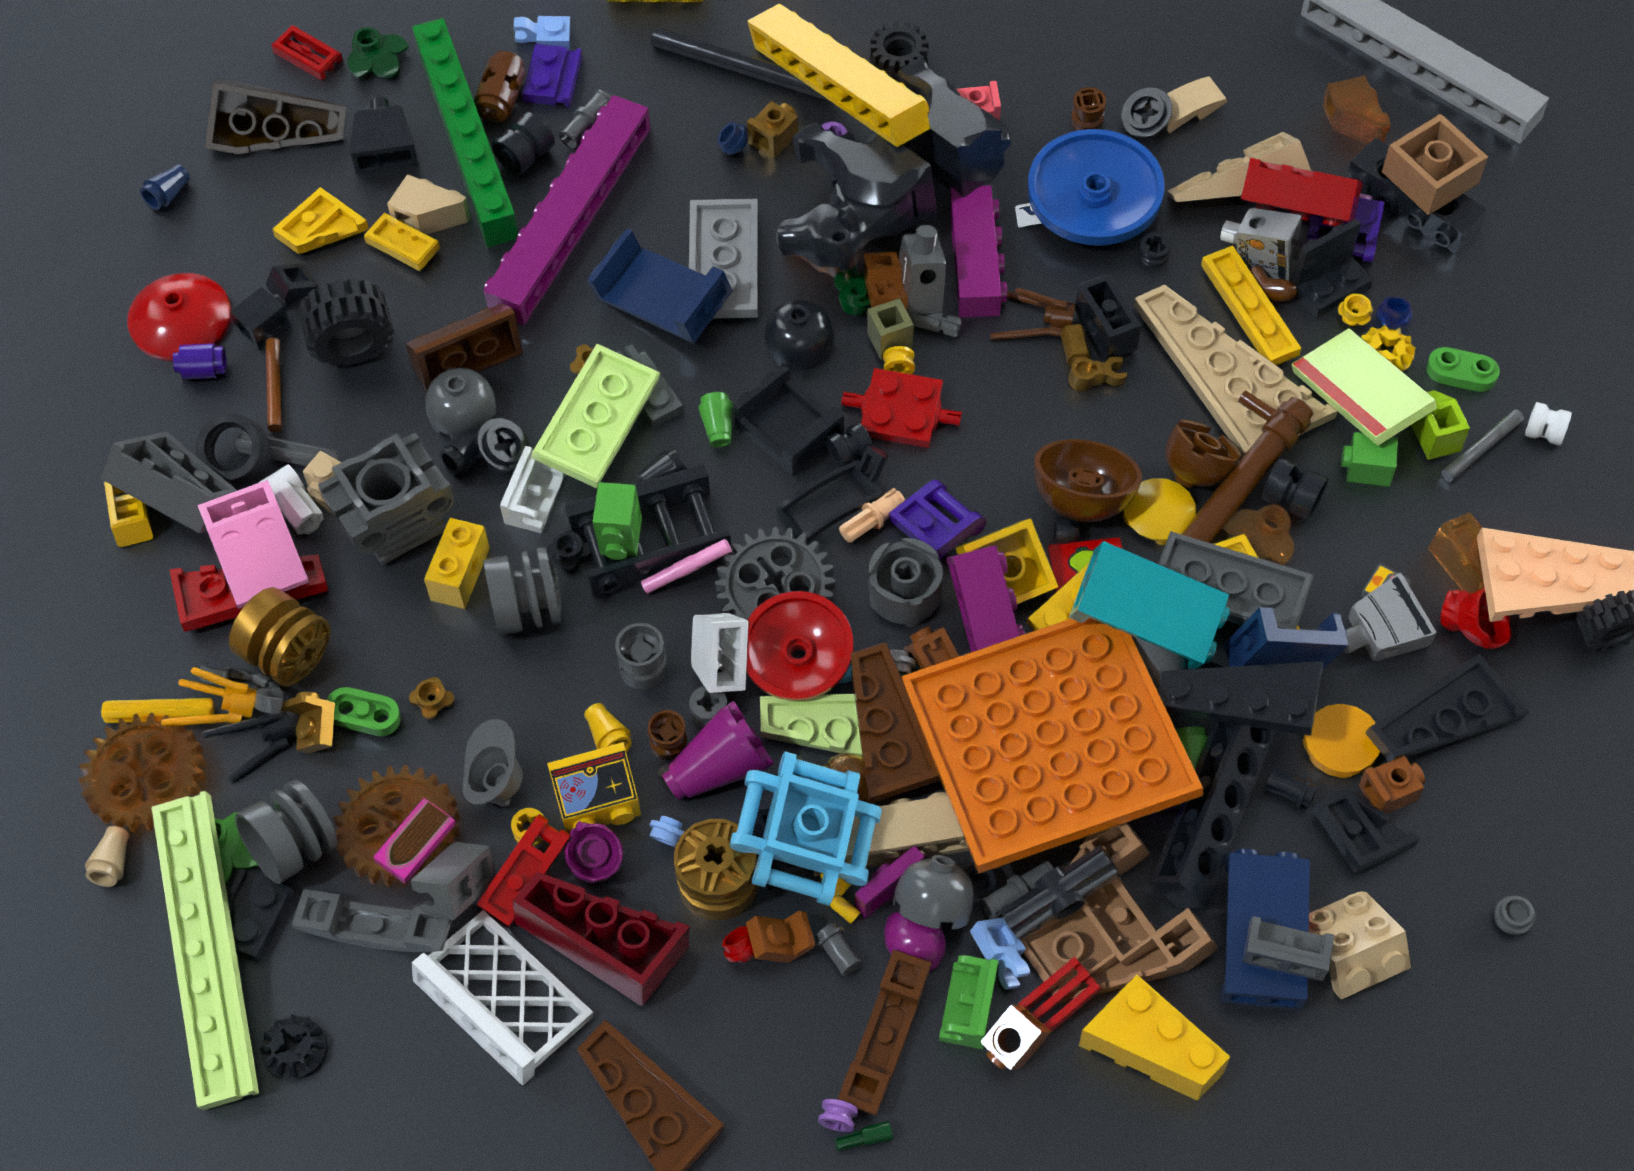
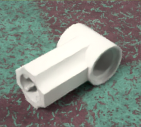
[259,464,324,535]

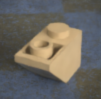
[387,175,471,235]

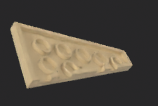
[1134,284,1338,457]

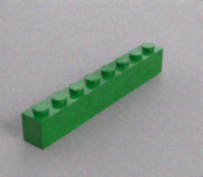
[412,18,518,248]

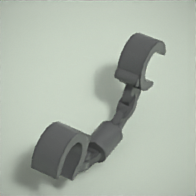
[199,660,284,714]

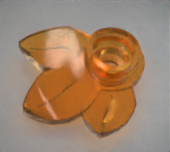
[1223,505,1294,565]

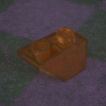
[1322,76,1390,145]

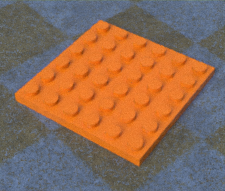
[901,618,1203,874]

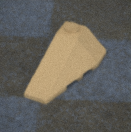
[1167,132,1311,202]

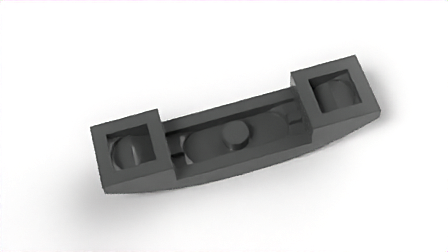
[292,889,452,952]

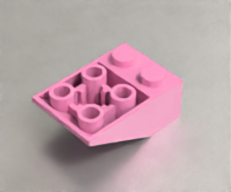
[198,480,309,609]

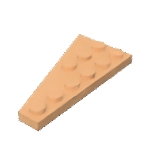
[1477,528,1634,622]

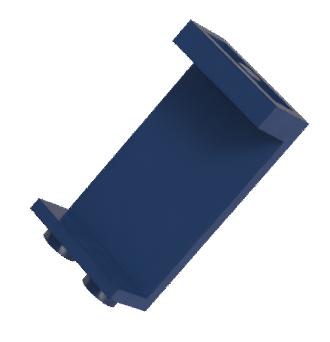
[588,229,733,343]
[1220,849,1310,1009]

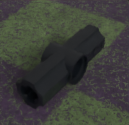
[1001,845,1121,941]

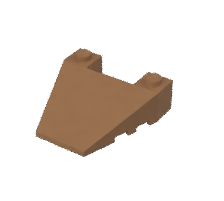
[1021,822,1220,1004]

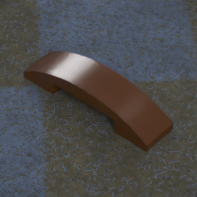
[837,949,931,1116]

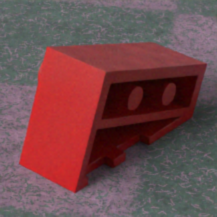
[1241,158,1363,227]

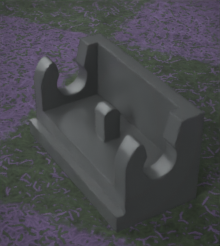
[410,842,496,920]
[1242,916,1334,981]

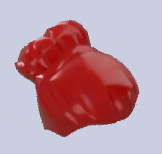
[1440,587,1511,649]

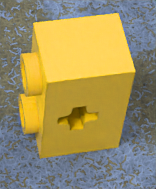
[424,518,490,609]

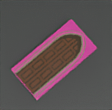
[373,798,456,884]

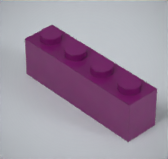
[950,185,1007,317]

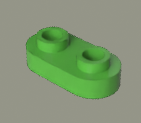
[1426,347,1500,392]
[327,687,401,736]

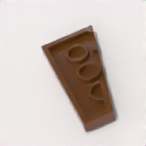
[850,642,941,804]
[577,1020,725,1171]

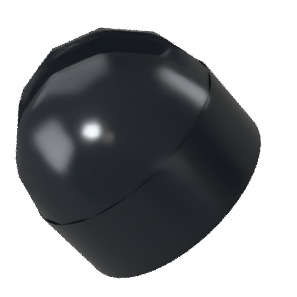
[1054,516,1080,544]

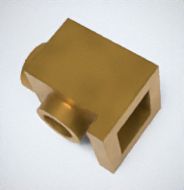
[747,101,798,158]

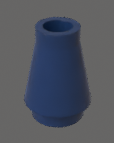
[140,164,190,210]

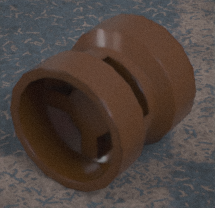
[1071,87,1106,131]
[648,710,688,761]

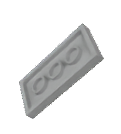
[689,199,758,318]

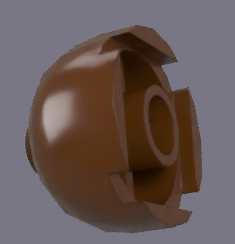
[1165,420,1240,488]

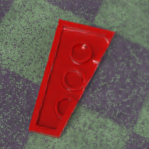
[169,555,328,632]

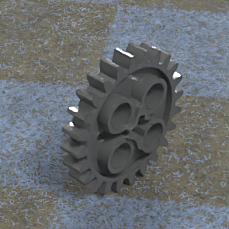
[715,526,835,620]

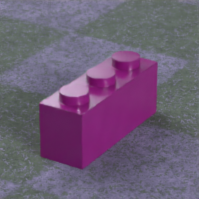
[947,545,1025,652]

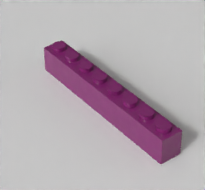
[483,95,651,325]

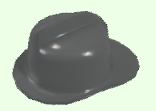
[462,719,523,807]

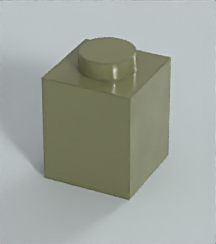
[867,298,914,360]

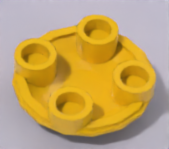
[1123,478,1196,545]

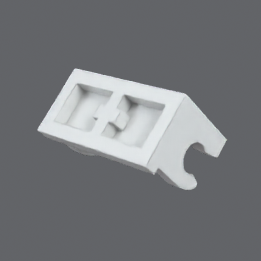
[500,446,566,533]

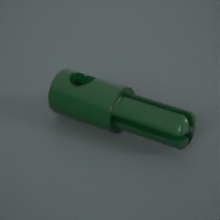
[834,1121,893,1151]

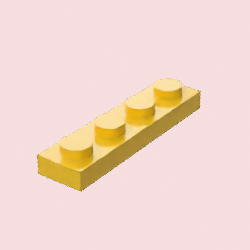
[1201,245,1301,365]

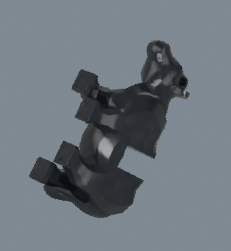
[776,57,1011,276]

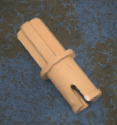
[839,488,905,542]

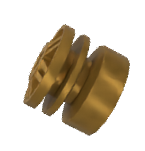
[229,587,331,687]
[674,819,759,921]

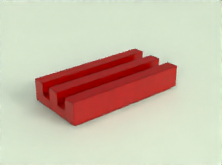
[271,25,343,81]
[1017,956,1102,1032]

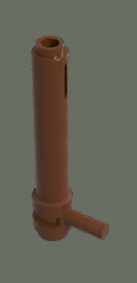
[1181,390,1313,543]

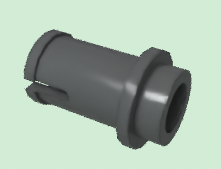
[815,923,863,976]

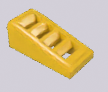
[104,482,153,547]

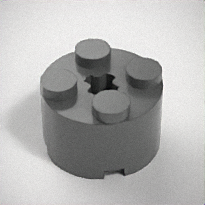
[868,538,943,627]

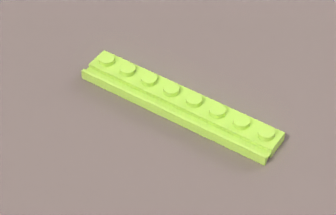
[152,791,259,1110]

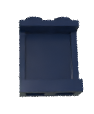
[1224,607,1348,670]

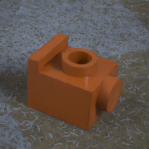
[1359,755,1425,814]

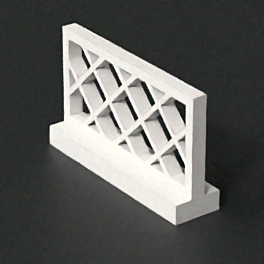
[412,910,593,1086]

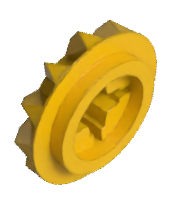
[1361,324,1416,372]

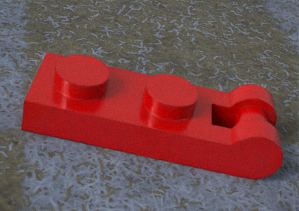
[476,814,571,927]

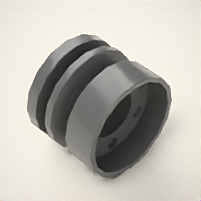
[483,547,563,636]
[235,779,338,884]

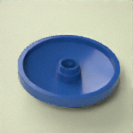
[1027,129,1165,245]

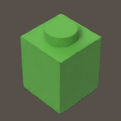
[1341,432,1398,487]

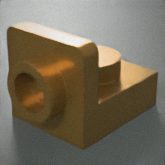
[282,692,335,754]

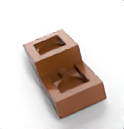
[863,252,908,310]

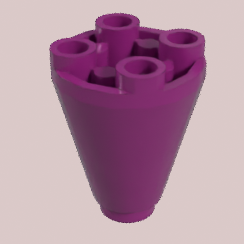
[662,701,774,800]

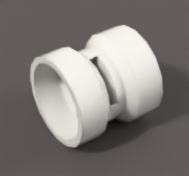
[1525,402,1572,446]

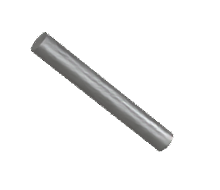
[1441,409,1524,482]

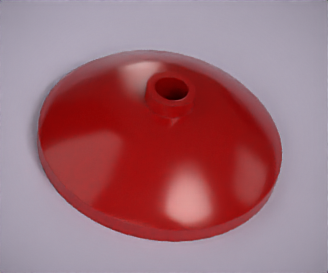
[127,273,232,361]
[746,591,854,701]

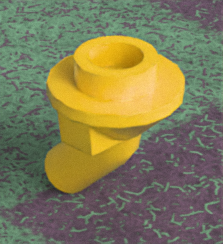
[820,874,861,924]

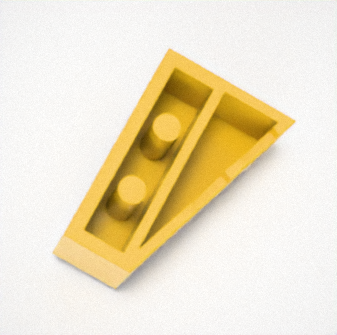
[1079,975,1230,1101]

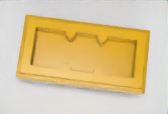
[364,212,440,271]

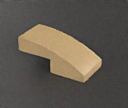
[1152,76,1228,134]

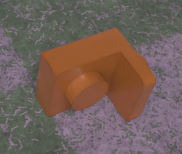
[903,626,959,669]
[746,911,815,963]

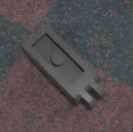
[616,344,684,428]

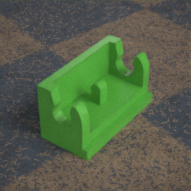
[939,955,998,1050]

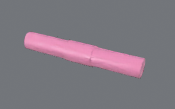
[641,539,732,594]

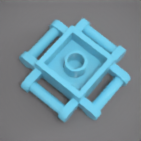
[729,751,882,906]

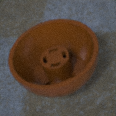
[1034,439,1142,522]

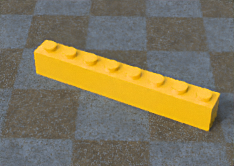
[747,4,930,147]

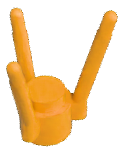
[161,667,257,726]

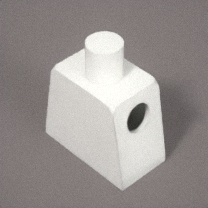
[691,613,748,693]

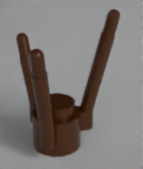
[990,288,1075,340]

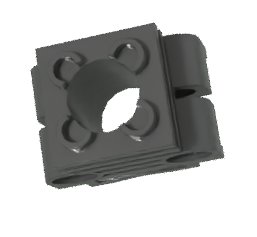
[318,433,454,566]

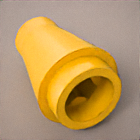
[584,703,632,752]

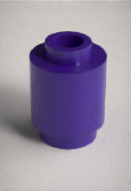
[173,343,227,380]

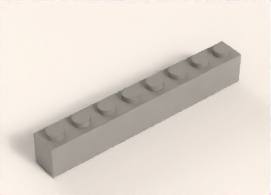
[1301,0,1549,144]

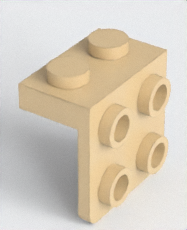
[1309,891,1411,999]

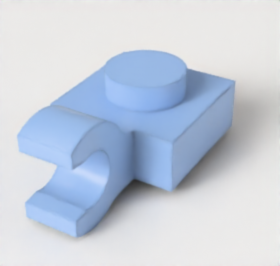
[514,16,571,50]
[970,918,1030,990]

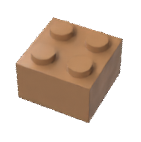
[1382,114,1488,215]

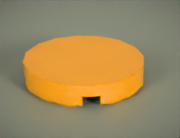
[1303,704,1380,778]

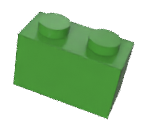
[593,482,642,560]

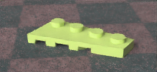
[760,694,862,758]

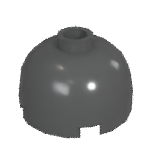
[425,368,497,439]
[893,855,975,929]

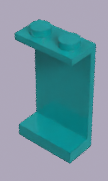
[1068,541,1230,669]

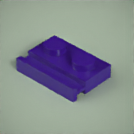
[522,44,583,107]

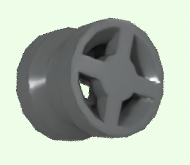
[689,686,727,730]

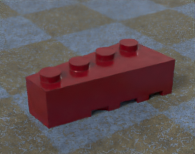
[513,872,690,1006]

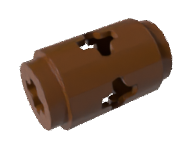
[474,51,525,123]

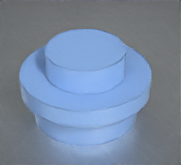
[649,816,684,847]

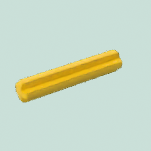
[101,698,215,723]

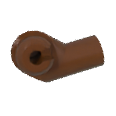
[1250,265,1297,302]

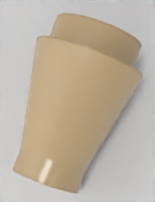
[85,826,129,887]

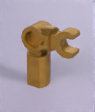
[1060,324,1127,392]

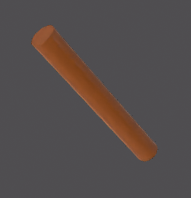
[266,338,282,432]

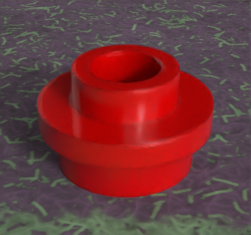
[722,926,754,963]

